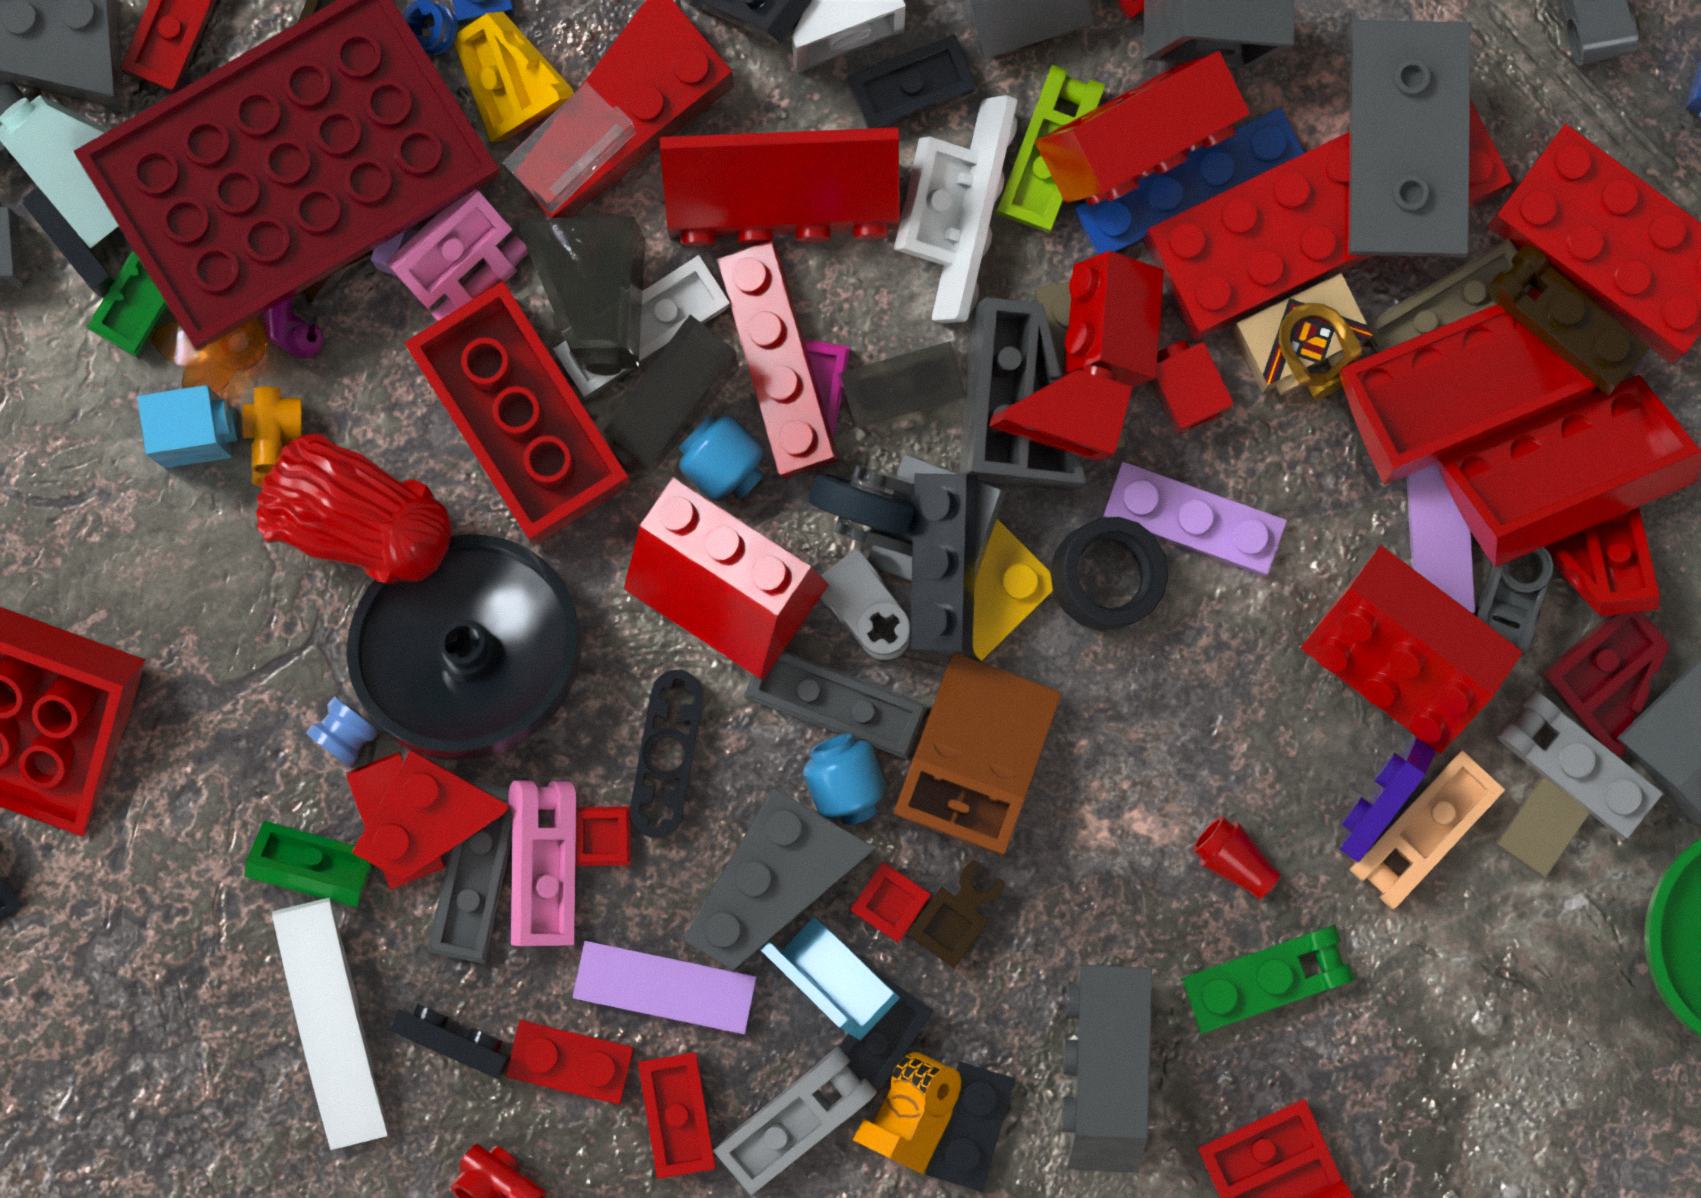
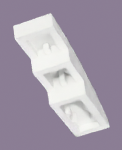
[272,897,388,1150]

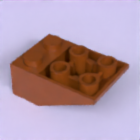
[893,652,1062,857]

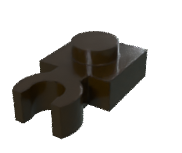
[907,860,1005,969]

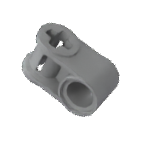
[820,548,910,661]

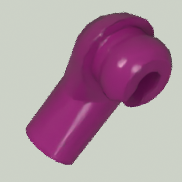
[264,297,324,359]

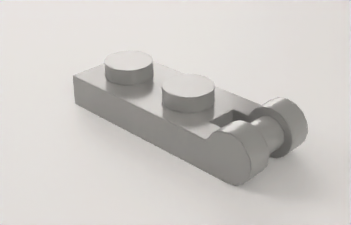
[1497,691,1663,840]
[713,1047,877,1195]

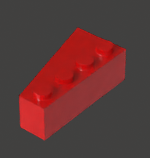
[515,0,734,230]

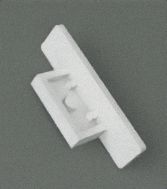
[894,95,1017,324]

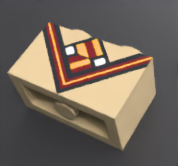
[1232,273,1372,395]

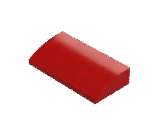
[1339,288,1596,485]
[1437,374,1701,567]

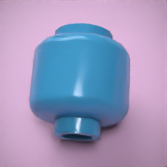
[677,415,765,502]
[803,733,888,825]

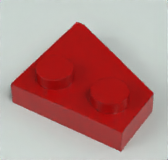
[1545,507,1660,617]
[352,750,510,881]

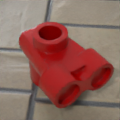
[451,1143,547,1198]

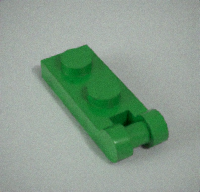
[1180,924,1355,1034]

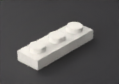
[553,255,731,400]

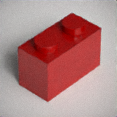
[1065,250,1164,387]

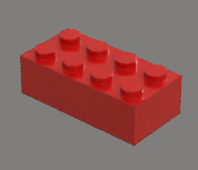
[1486,123,1701,364]
[404,281,631,547]

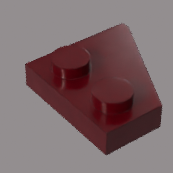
[1540,612,1670,758]

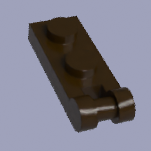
[1487,245,1650,396]

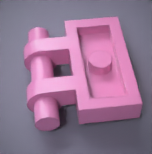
[385,189,531,322]

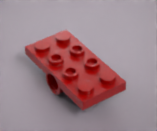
[1196,1098,1354,1198]

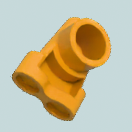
[242,386,301,487]

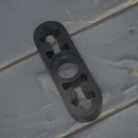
[630,670,704,838]

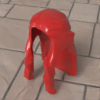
[256,433,451,584]

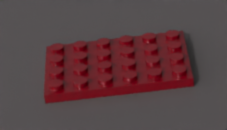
[74,0,500,352]

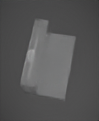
[502,82,636,214]

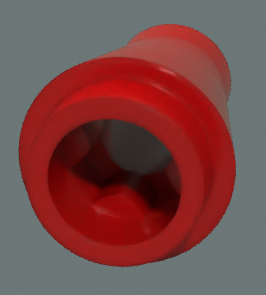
[1192,815,1281,899]

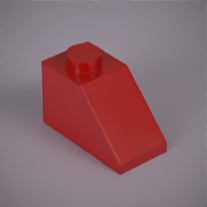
[989,365,1133,461]

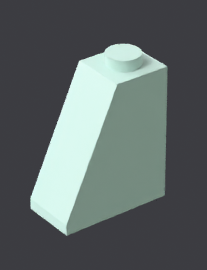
[0,95,118,248]

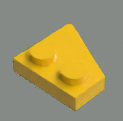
[454,12,576,143]
[973,519,1053,662]

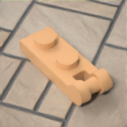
[1349,750,1505,910]

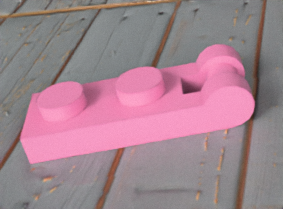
[508,781,576,946]

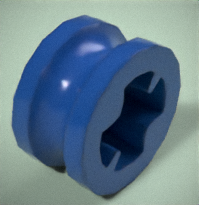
[402,0,458,55]

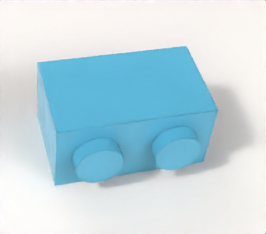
[137,385,239,468]

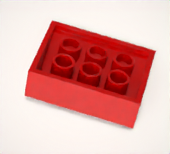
[660,127,900,247]
[0,607,146,837]

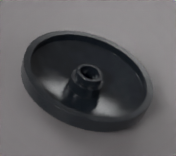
[347,534,582,760]

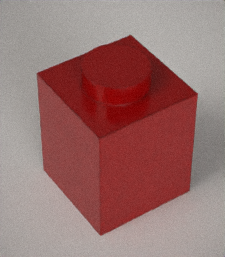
[1150,340,1234,436]

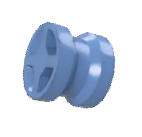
[306,696,381,768]

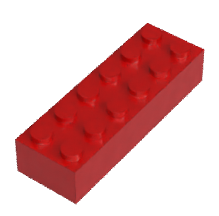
[1143,98,1513,343]

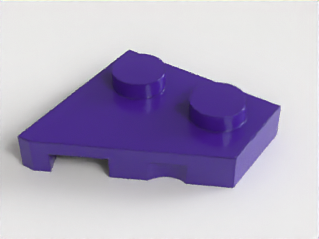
[1340,736,1436,863]

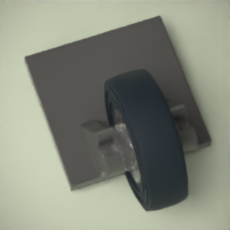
[808,454,1006,581]

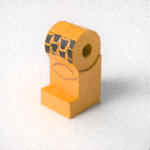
[853,1052,961,1175]

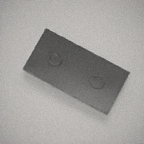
[1348,20,1470,257]

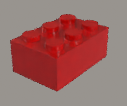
[1034,51,1251,206]
[1300,545,1523,754]

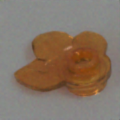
[151,319,267,393]

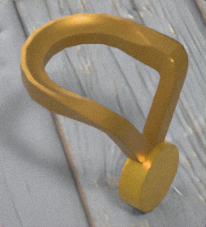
[1278,303,1361,400]

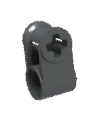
[1560,0,1638,66]
[1474,547,1553,657]

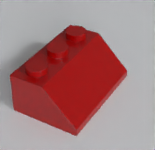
[623,478,829,681]

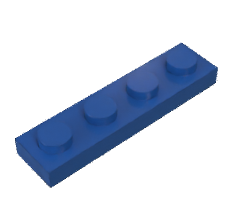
[1074,107,1304,255]

